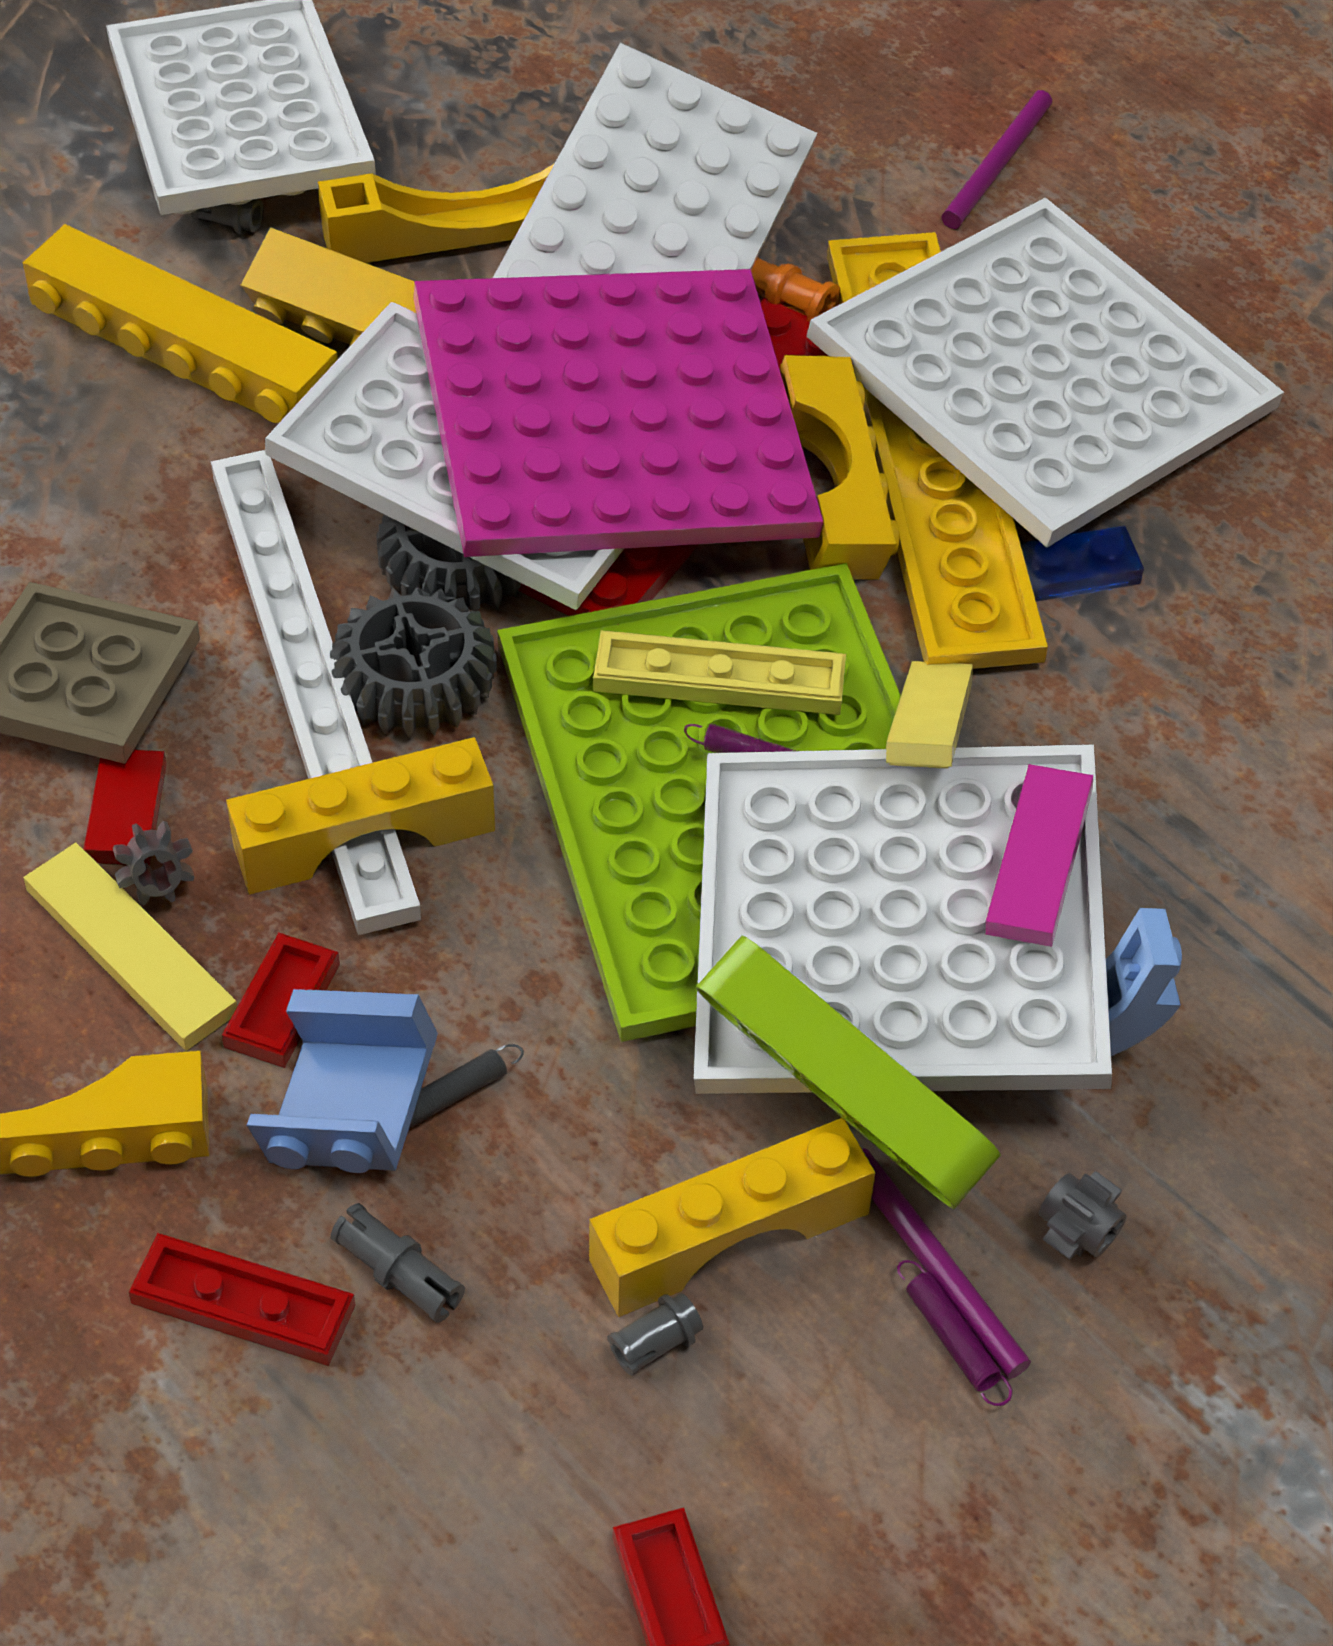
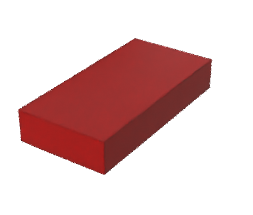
[83,750,167,866]
[222,932,340,1068]
[613,1507,730,1646]

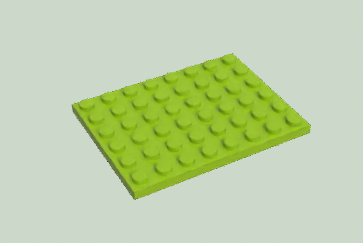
[497,563,901,1042]

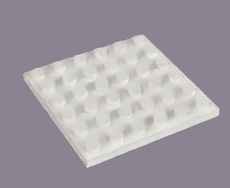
[807,198,1284,547]
[694,745,1112,1094]

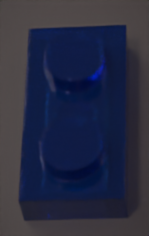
[1020,526,1144,602]

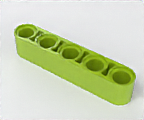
[695,935,1001,1209]

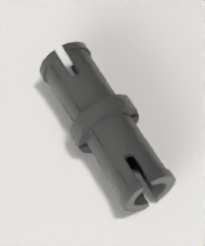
[331,1203,465,1323]

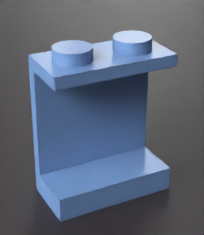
[247,989,438,1173]

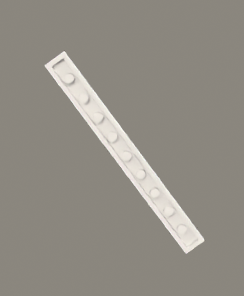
[211,450,421,935]

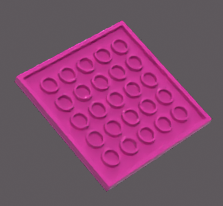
[413,269,823,557]

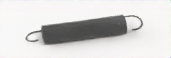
[408,1044,524,1130]

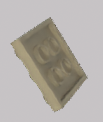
[0,582,200,764]

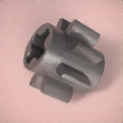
[113,821,195,905]
[1039,1171,1127,1260]

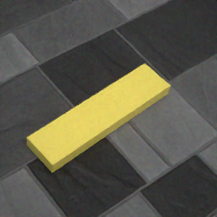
[593,630,846,715]
[886,661,973,769]
[23,842,237,1051]

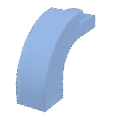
[1106,908,1182,1056]

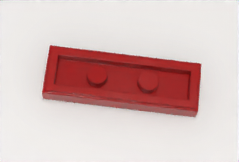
[129,1233,356,1366]

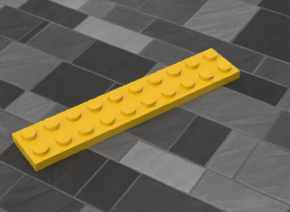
[827,232,1048,669]

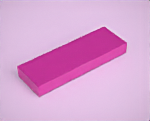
[986,764,1093,947]

